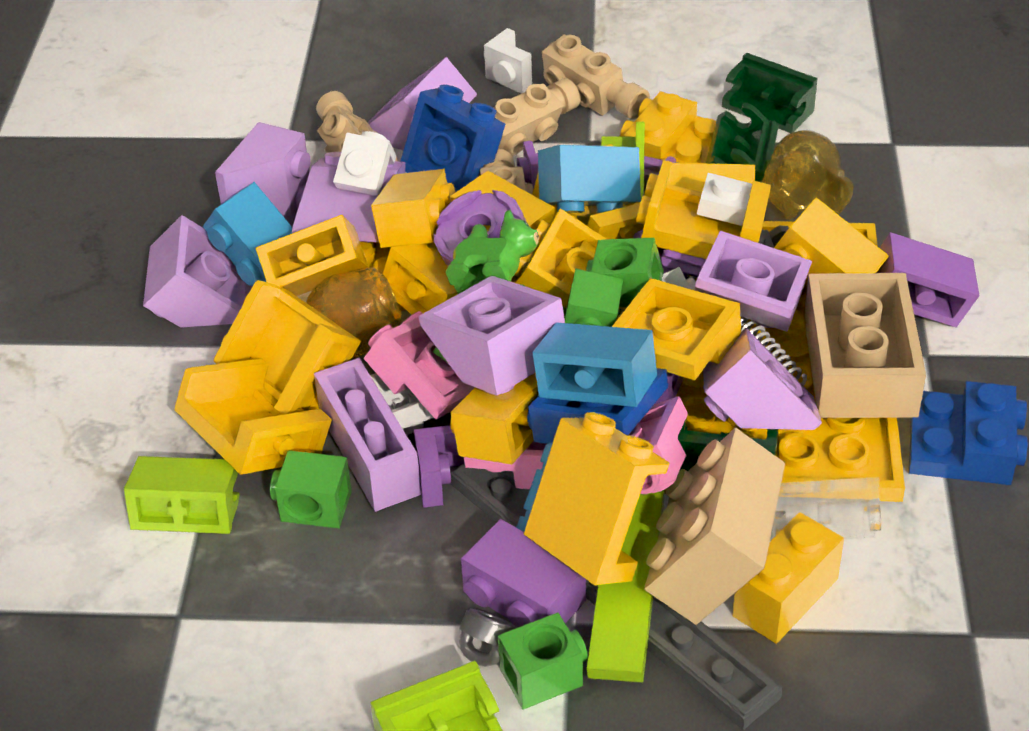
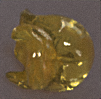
[762,130,854,220]
[306,267,402,358]

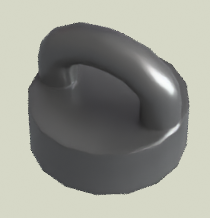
[459,608,515,667]

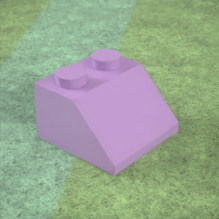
[367,57,477,150]
[215,122,310,227]
[143,215,252,327]
[695,231,812,332]
[418,276,565,396]
[703,328,822,430]

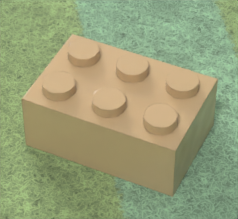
[804,273,926,418]
[644,427,785,625]

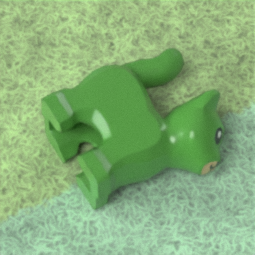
[445,210,539,294]

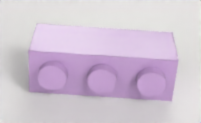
[314,358,421,512]

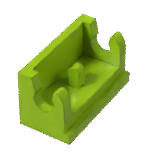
[124,456,240,534]
[370,661,502,731]

